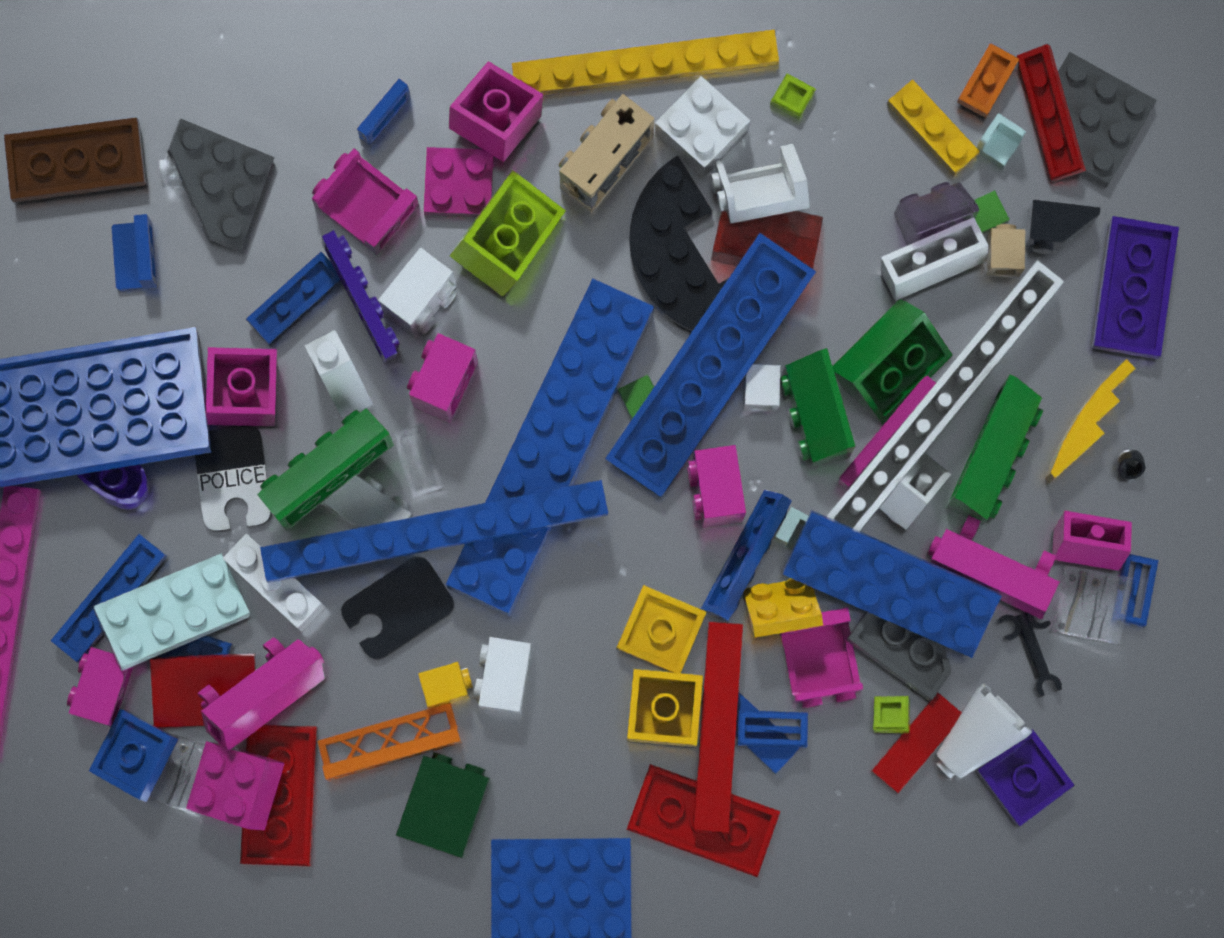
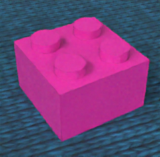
[449,61,544,162]
[407,333,478,423]
[206,347,277,426]
[687,445,746,528]
[186,741,285,830]

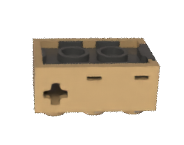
[558,94,655,213]

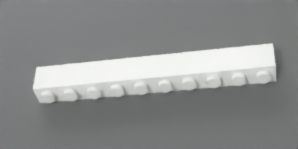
[827,260,1064,531]

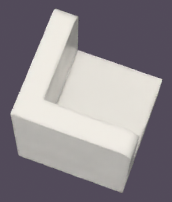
[743,364,780,412]

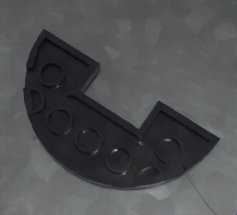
[629,155,783,331]

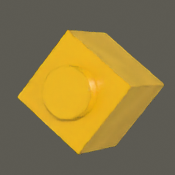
[418,662,473,709]

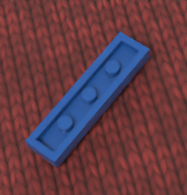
[701,490,792,621]
[50,534,167,663]

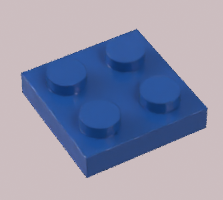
[89,709,178,802]

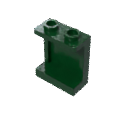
[396,752,491,859]

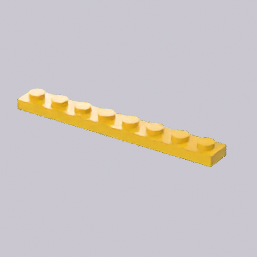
[512,29,779,95]

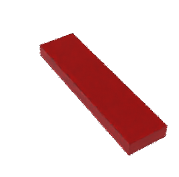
[1017,44,1086,182]

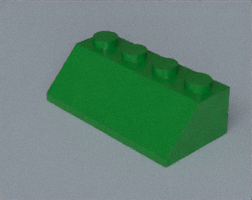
[946,374,1043,525]
[257,408,394,531]

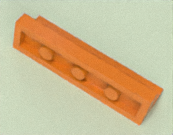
[317,703,462,781]

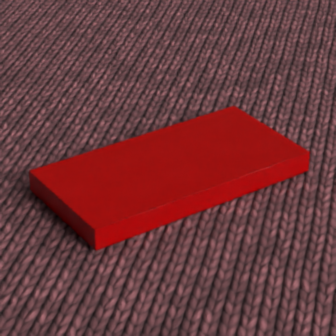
[240,725,318,866]
[626,764,781,878]

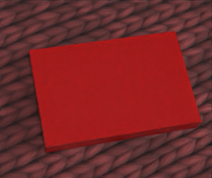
[150,653,256,727]

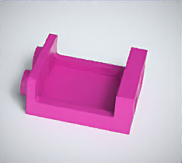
[312,148,419,255]
[780,608,863,708]

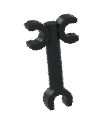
[997,612,1062,698]

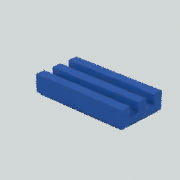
[357,78,410,145]
[1110,554,1159,628]
[737,710,808,748]

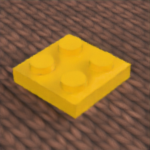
[743,578,823,638]
[616,585,706,673]

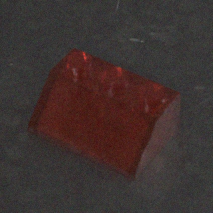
[711,211,823,269]

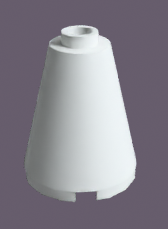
[936,683,1032,778]

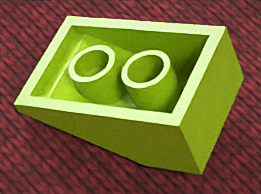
[449,170,566,296]

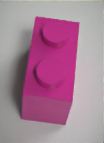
[1052,511,1132,571]
[67,647,135,727]

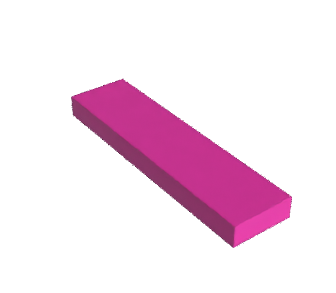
[838,376,936,491]

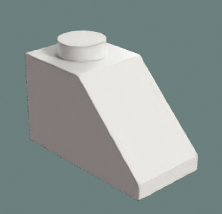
[879,453,951,530]

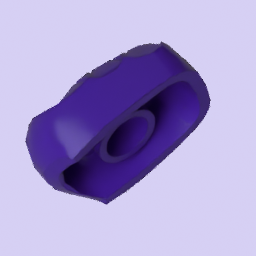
[77,464,149,510]

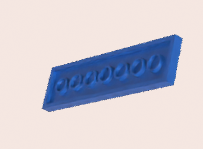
[605,233,816,497]

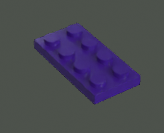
[1092,216,1179,359]
[322,230,400,364]

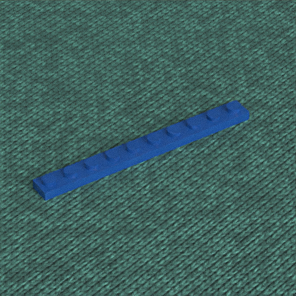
[260,480,608,583]

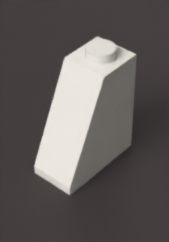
[305,330,374,419]

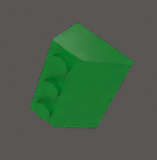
[833,298,953,425]
[780,348,856,468]

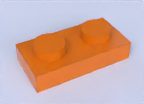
[957,43,1019,118]

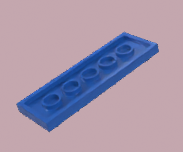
[783,510,1002,658]

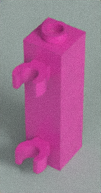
[927,515,1060,619]
[198,637,325,751]

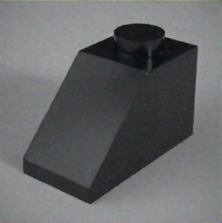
[1025,200,1100,254]

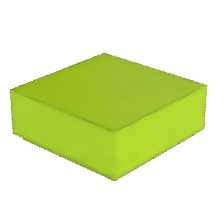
[770,73,816,120]
[873,696,910,733]

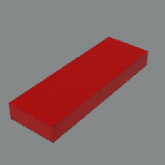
[871,692,962,794]

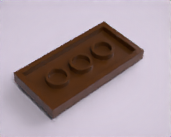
[4,117,146,203]

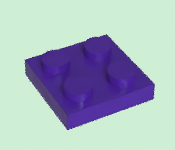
[976,729,1075,827]

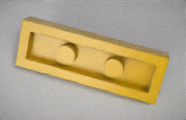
[887,79,980,176]

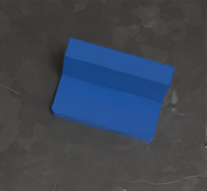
[111,214,157,291]

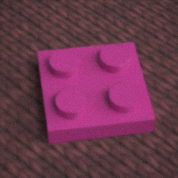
[424,147,494,217]

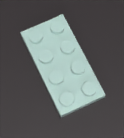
[93,553,250,671]

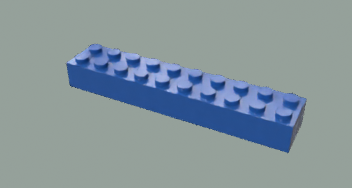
[446,278,654,618]

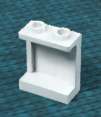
[711,144,810,224]

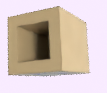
[986,224,1025,277]

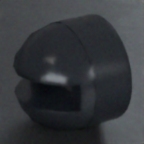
[1117,449,1146,479]

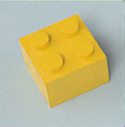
[627,669,703,748]

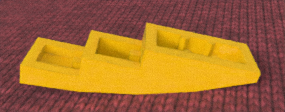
[1045,359,1136,483]

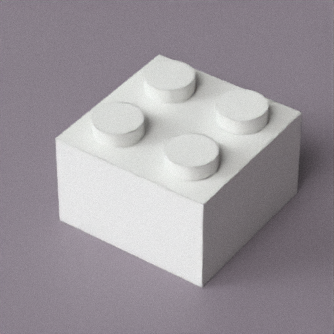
[654,76,750,178]
[378,247,457,339]

